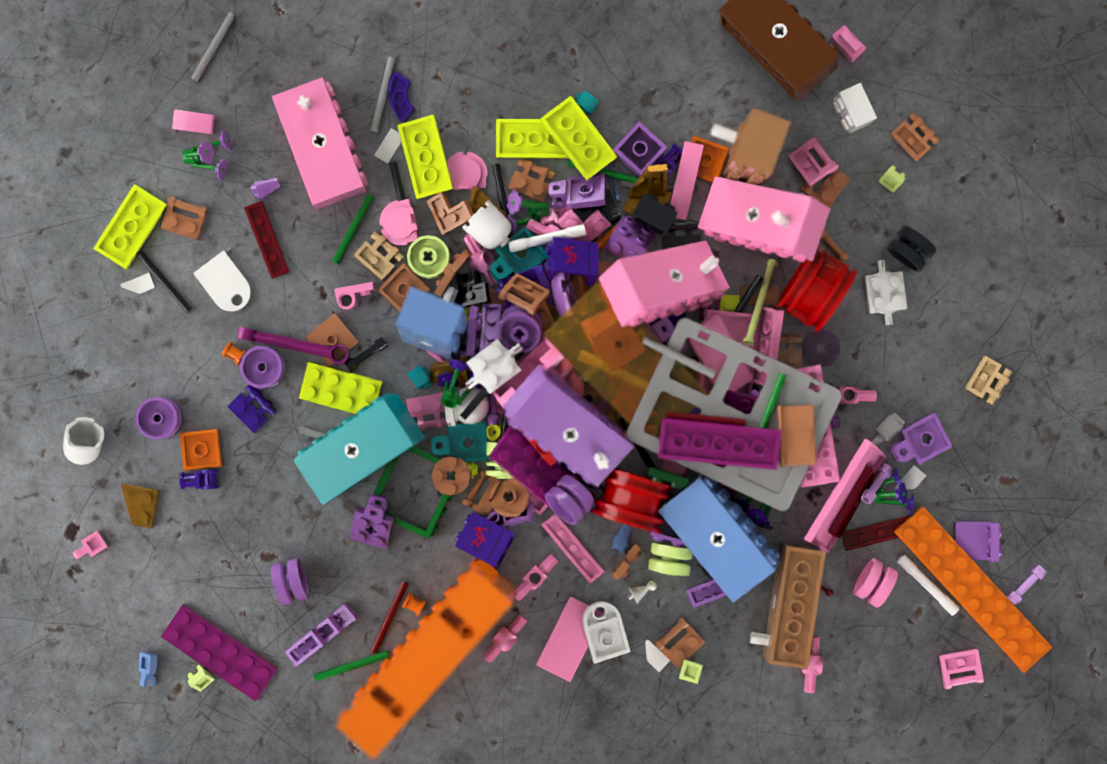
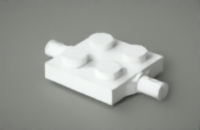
[863,260,907,325]
[465,339,523,394]

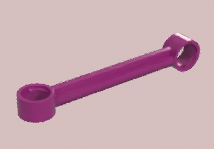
[236,327,350,364]

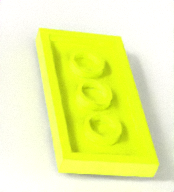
[540,96,617,181]
[397,115,454,200]
[496,119,569,159]
[93,184,167,269]
[299,361,383,414]

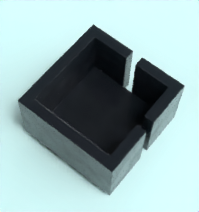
[631,193,678,237]

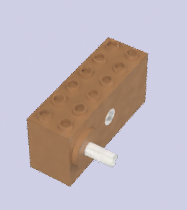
[711,108,791,186]

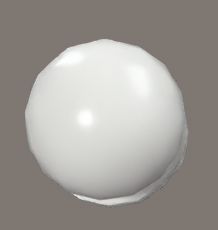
[445,386,490,427]

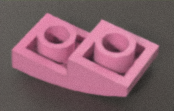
[172,109,215,134]

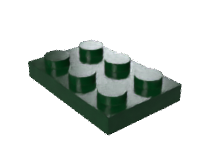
[646,466,689,489]

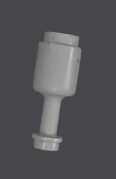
[872,413,905,447]

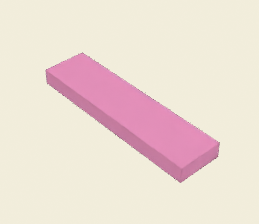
[670,141,704,220]
[541,513,605,583]

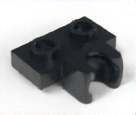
[453,270,491,308]

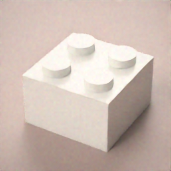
[833,83,877,134]

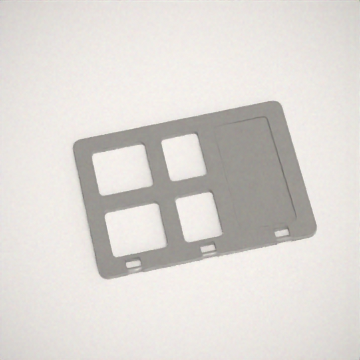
[626,318,842,511]

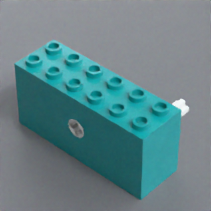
[293,393,426,505]

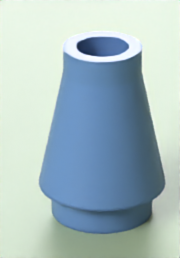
[612,524,633,554]

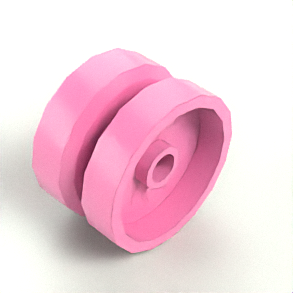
[852,558,898,608]

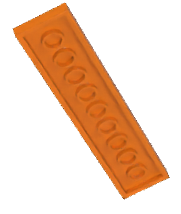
[894,506,1053,673]

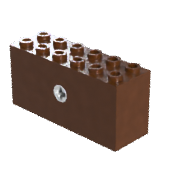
[718,0,839,103]

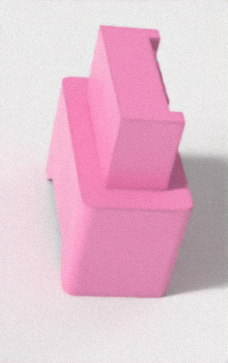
[830,25,866,63]

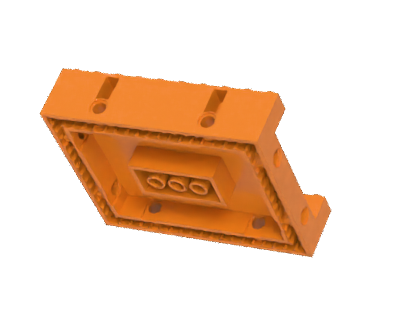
[336,558,517,760]

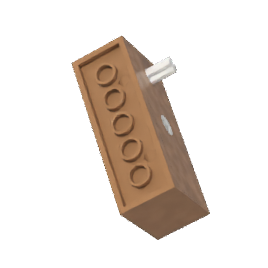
[750,542,826,670]

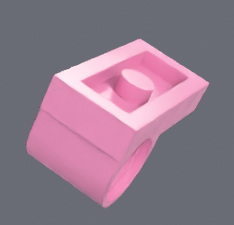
[334,282,375,310]

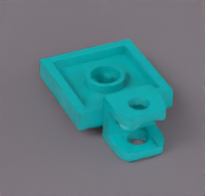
[489,227,548,282]
[431,422,489,462]

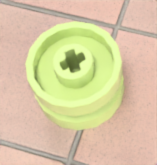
[407,235,451,280]
[648,542,693,576]

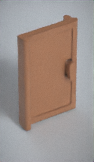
[778,405,816,467]

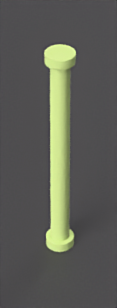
[742,259,778,346]

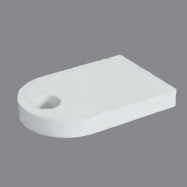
[193,250,252,312]
[582,601,631,664]

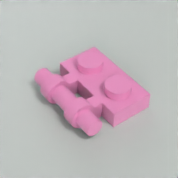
[406,392,448,431]

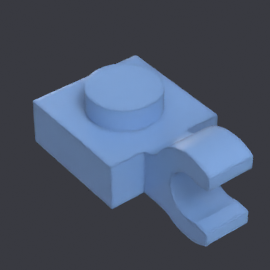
[139,652,158,687]

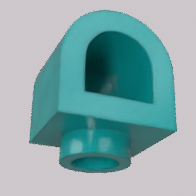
[574,90,600,115]
[407,365,432,390]

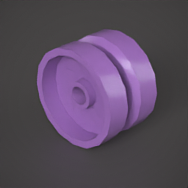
[498,304,543,353]
[240,346,286,389]
[135,397,183,440]
[545,475,595,525]
[271,558,310,606]

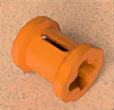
[221,342,247,366]
[402,593,427,616]

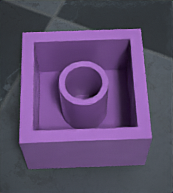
[613,121,667,177]

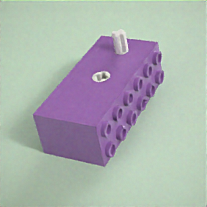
[503,364,634,487]

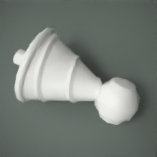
[628,581,657,604]

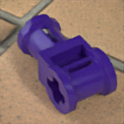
[653,143,683,178]
[179,469,219,489]

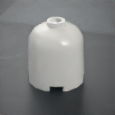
[462,200,512,250]
[63,417,105,465]

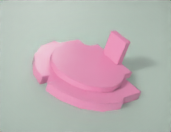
[447,152,488,190]
[380,199,418,245]

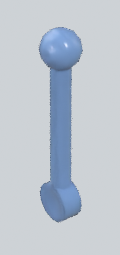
[605,165,621,203]

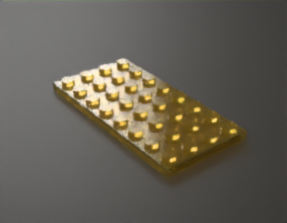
[542,280,709,439]

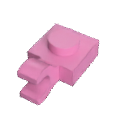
[540,207,570,228]
[72,530,109,559]

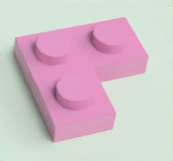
[557,209,611,242]

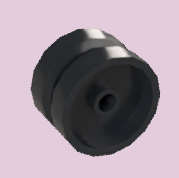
[886,225,937,273]

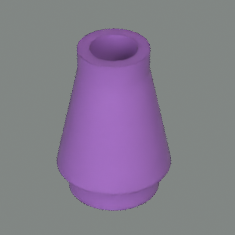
[250,177,280,200]

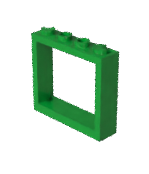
[373,446,456,539]

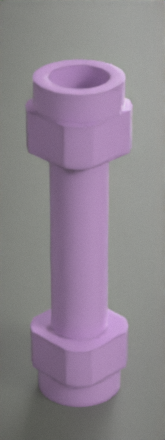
[861,464,893,504]
[1007,565,1047,606]

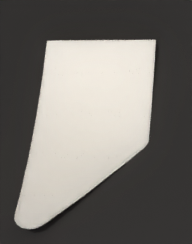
[121,273,155,294]
[895,465,926,490]
[645,640,670,672]

